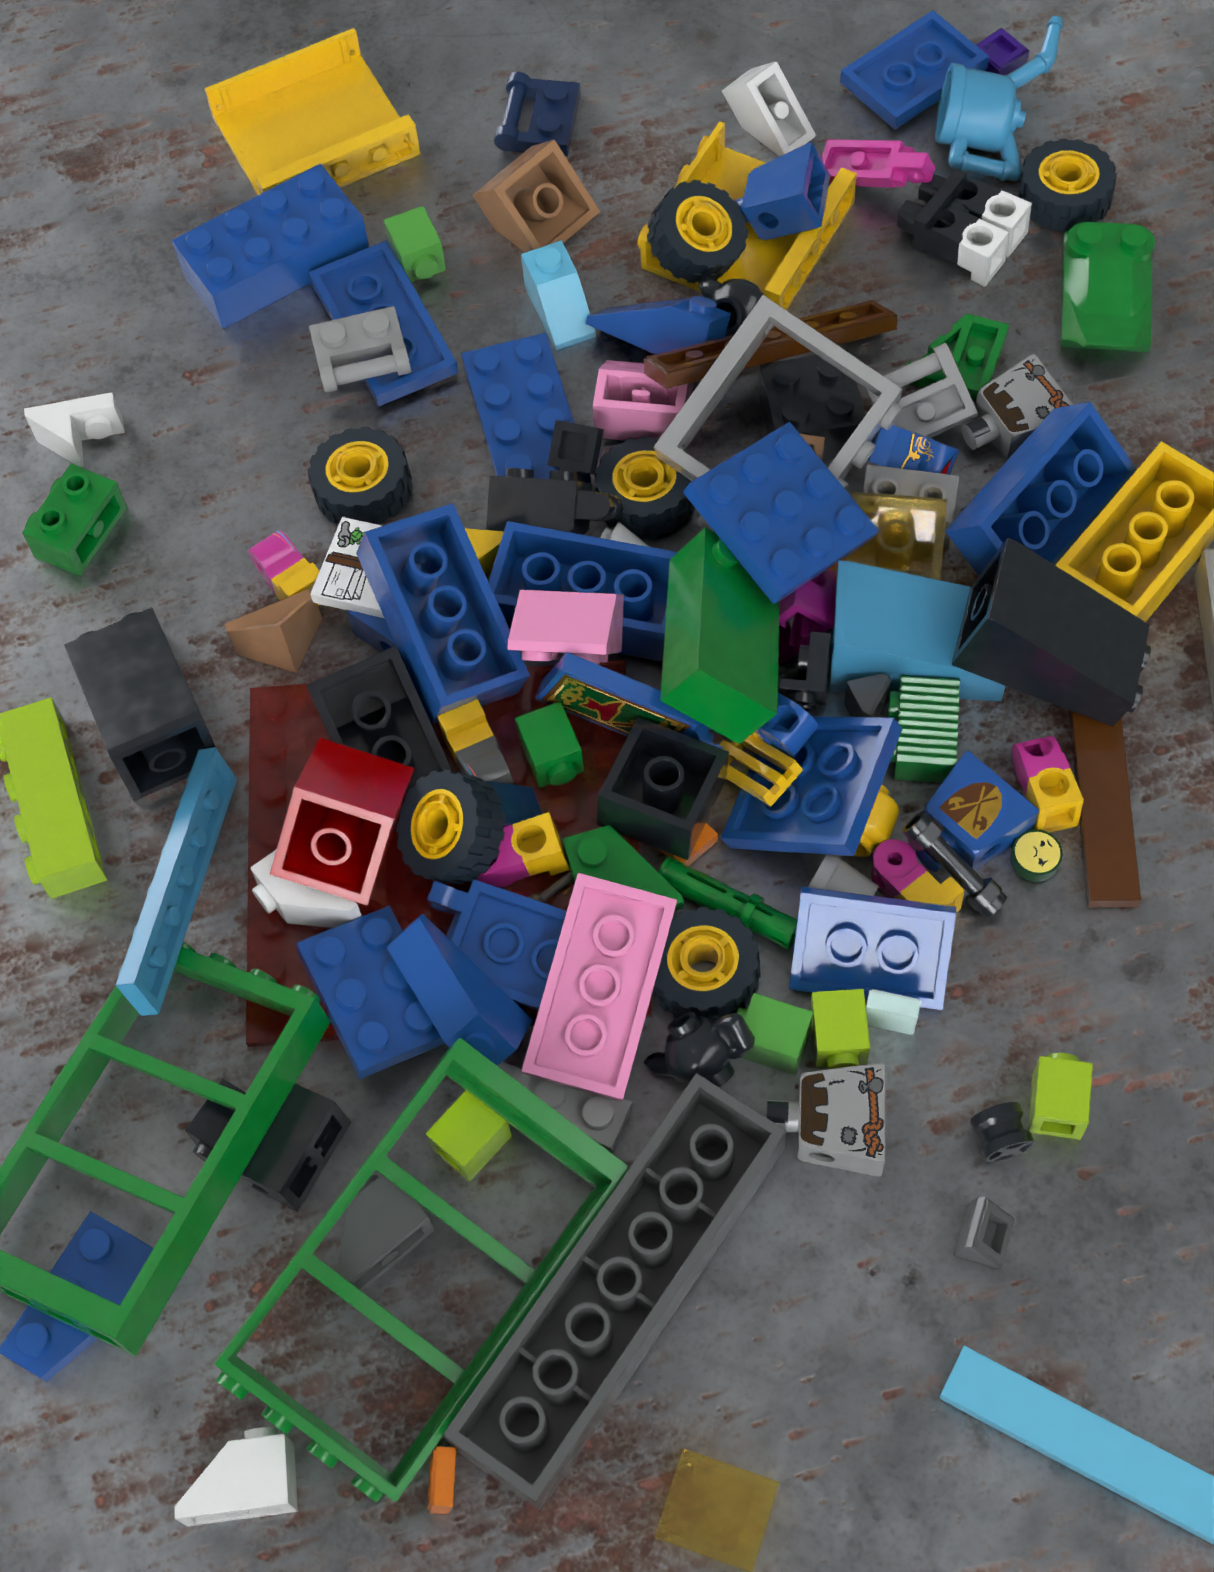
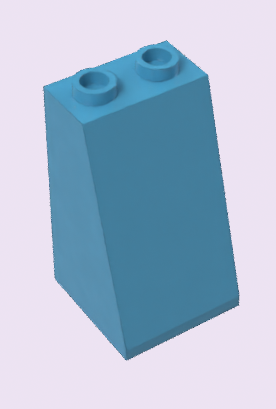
[829,560,1005,701]

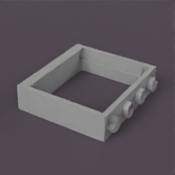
[654,295,903,490]

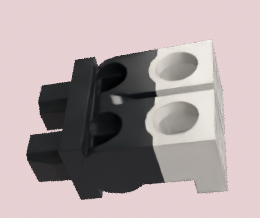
[897,169,1032,287]

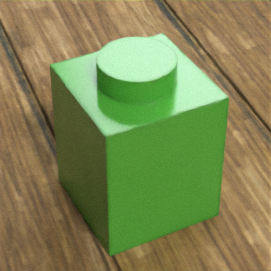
[384,206,446,283]
[737,993,813,1076]

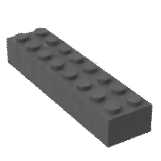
[443,1073,786,1512]

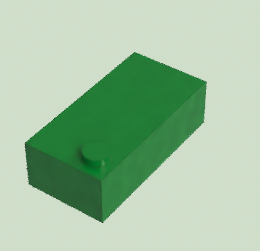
[660,527,780,744]

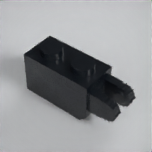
[486,468,624,535]

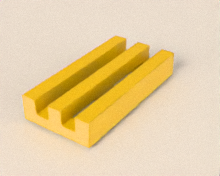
[719,735,803,807]

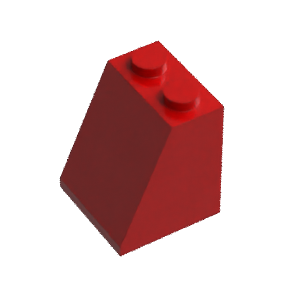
[270,738,414,906]

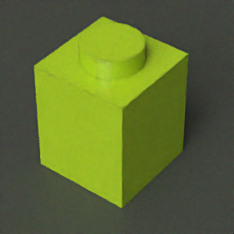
[810,989,870,1069]
[1028,1053,1093,1140]
[425,1090,512,1182]

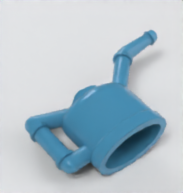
[935,16,1063,181]

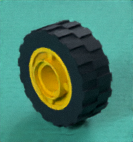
[1018,138,1117,232]
[647,180,748,284]
[308,427,412,525]
[594,436,694,538]
[396,769,505,885]
[653,907,761,1020]

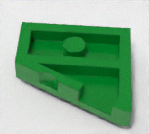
[905,313,1010,402]
[562,825,684,911]

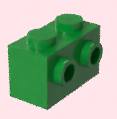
[22,463,127,576]

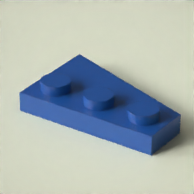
[0,1211,154,1382]

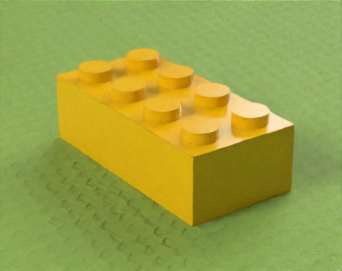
[1055,441,1214,622]

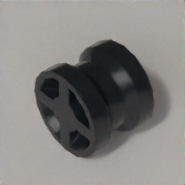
[970,1102,1035,1163]

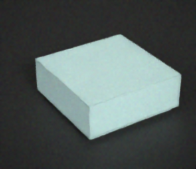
[866,989,921,1036]

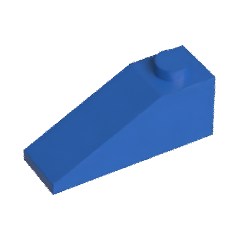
[586,296,731,354]
[387,914,533,1066]

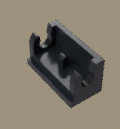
[241,1083,351,1212]

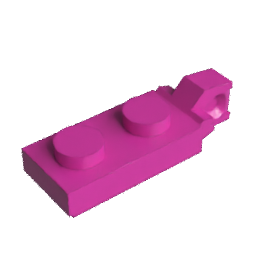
[821,139,936,188]

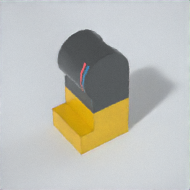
[437,699,514,785]

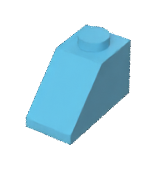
[521,240,596,351]

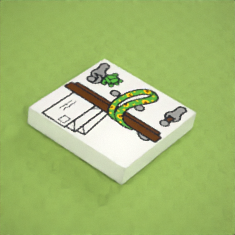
[310,517,384,618]

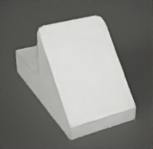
[24,392,125,468]

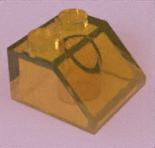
[846,492,947,580]

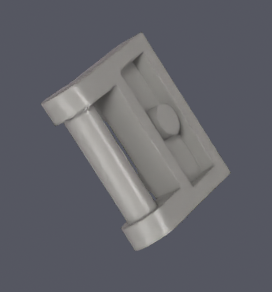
[309,306,412,393]
[865,343,978,438]

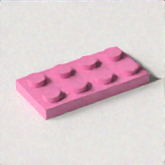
[521,873,677,1102]

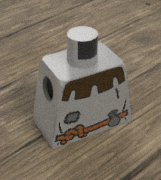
[962,354,1073,460]
[767,1063,885,1176]

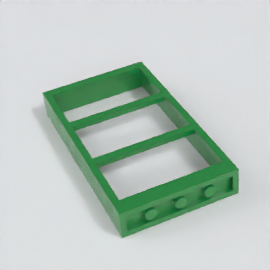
[0,941,331,1357]
[213,1038,630,1503]

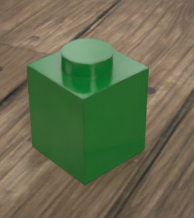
[515,701,584,788]

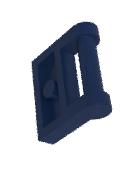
[494,72,581,157]

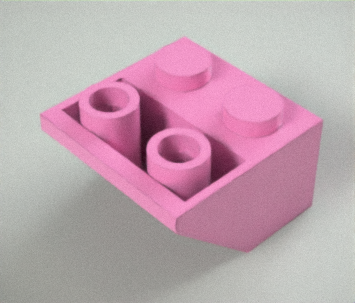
[592,360,693,440]
[508,590,624,664]

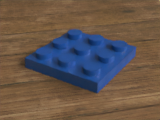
[683,422,879,605]
[721,717,902,856]

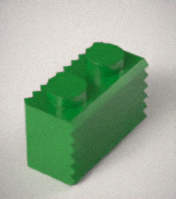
[888,675,960,784]

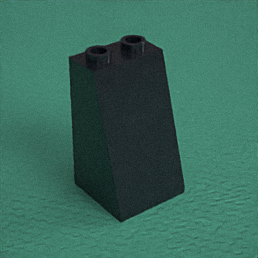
[951,538,1151,726]
[64,607,217,801]

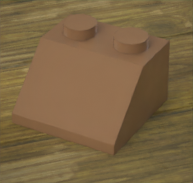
[472,139,601,253]

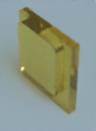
[654,1448,780,1572]

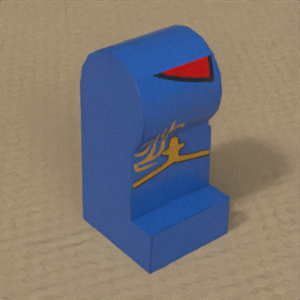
[868,424,959,475]

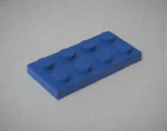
[308,240,459,407]
[461,333,591,483]

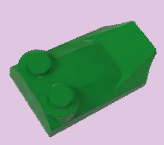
[1060,222,1155,352]

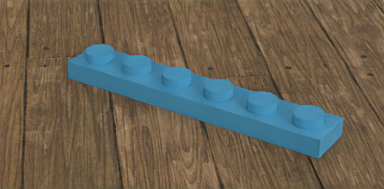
[116,747,237,1016]

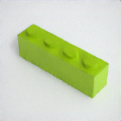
[0,697,108,899]

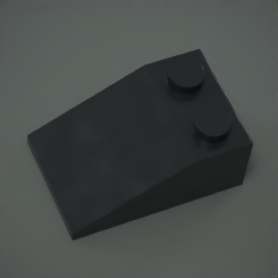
[306,646,452,802]

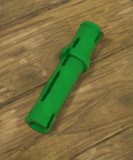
[658,856,798,950]

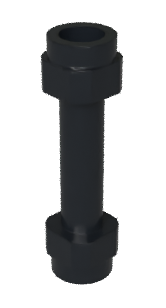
[902,811,1007,917]

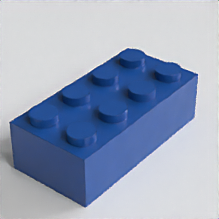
[172,163,369,329]
[945,402,1137,576]
[356,503,530,724]
[489,521,678,662]

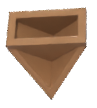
[224,588,322,673]

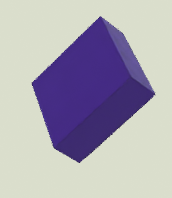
[975,27,1030,76]

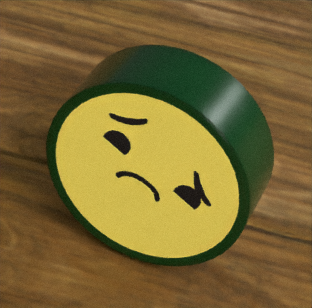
[1010,830,1063,882]

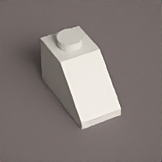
[722,61,816,157]
[250,849,362,928]
[174,1427,298,1526]

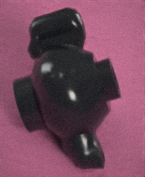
[698,274,765,337]
[644,1012,755,1087]

